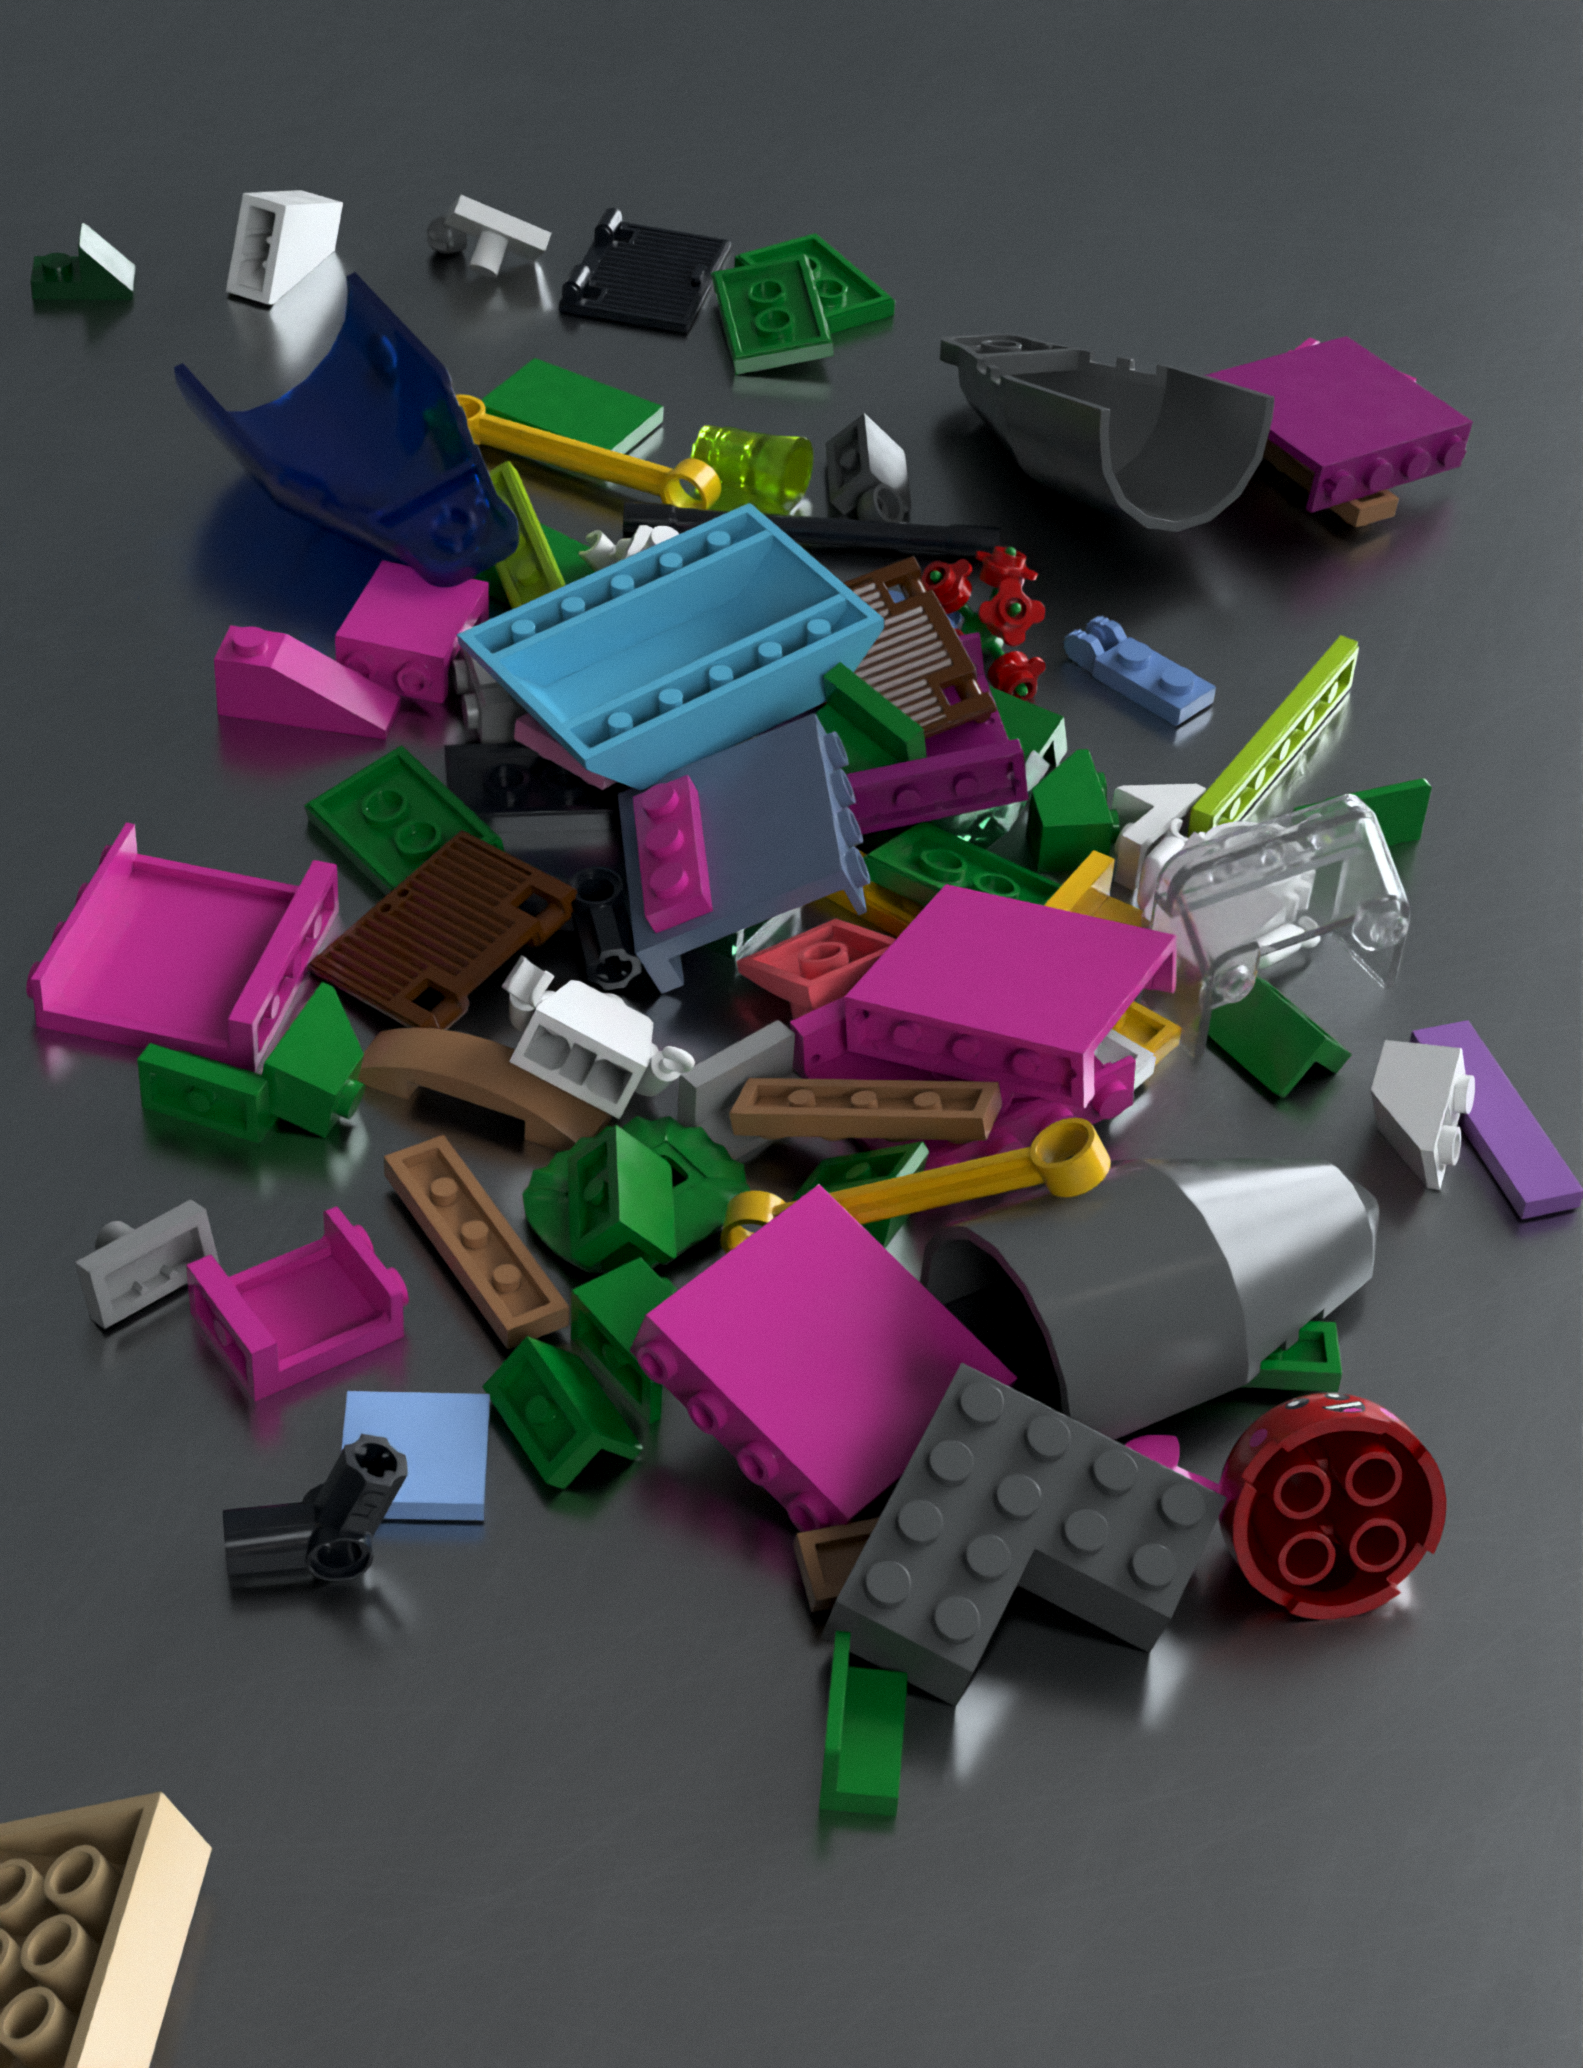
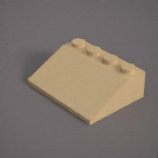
[0,1791,212,2068]

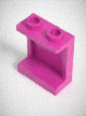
[335,560,489,703]
[186,1206,409,1402]

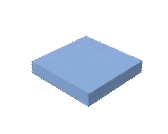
[341,1391,490,1520]

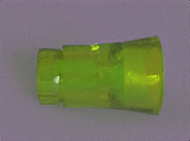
[691,425,813,510]

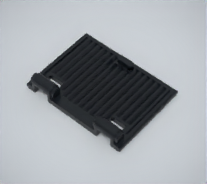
[558,208,731,333]

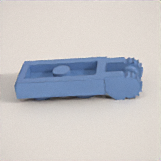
[1063,615,1216,726]

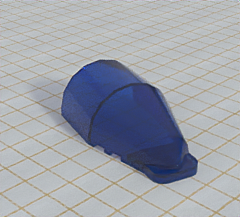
[174,272,519,588]

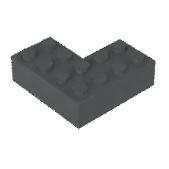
[821,1363,1227,1707]

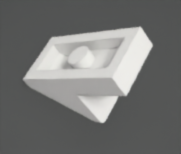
[1112,784,1206,891]

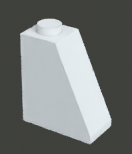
[226,190,343,305]

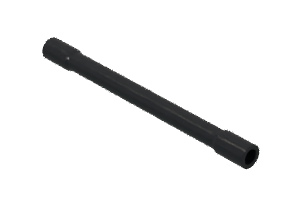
[623,501,1000,558]

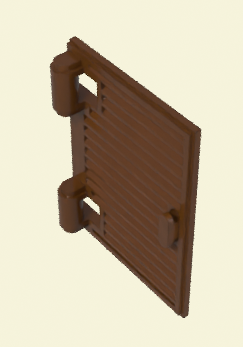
[818,556,997,739]
[307,830,578,1030]

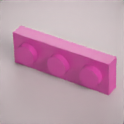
[633,775,713,933]

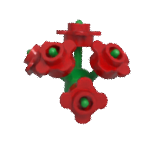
[922,546,1046,701]

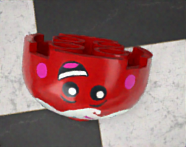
[1218,1393,1447,1619]

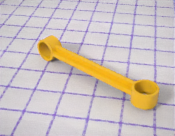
[433,394,721,510]
[720,1118,1111,1254]

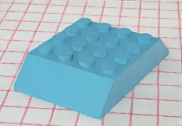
[457,503,884,791]

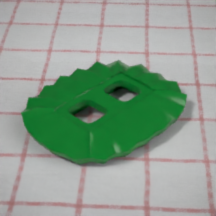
[522,1116,750,1274]

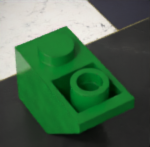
[1026,749,1120,873]

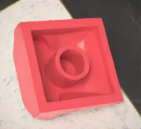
[736,918,896,1020]

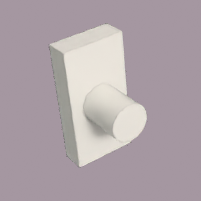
[444,195,551,278]

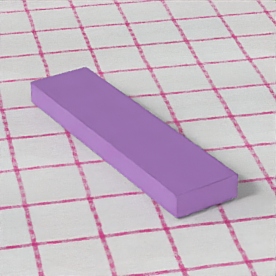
[1410,1020,1583,1219]

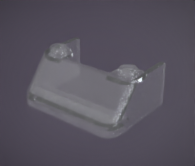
[1138,794,1411,1060]

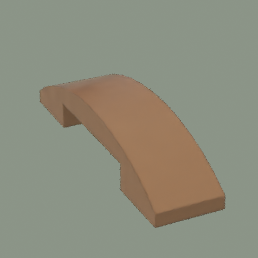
[358,1028,612,1151]

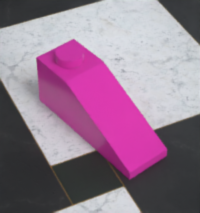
[214,625,400,740]

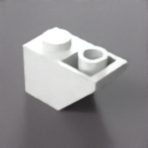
[1371,1040,1475,1190]

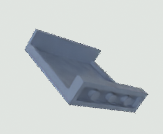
[618,713,870,994]

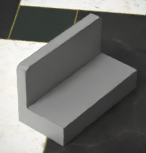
[677,1020,801,1160]

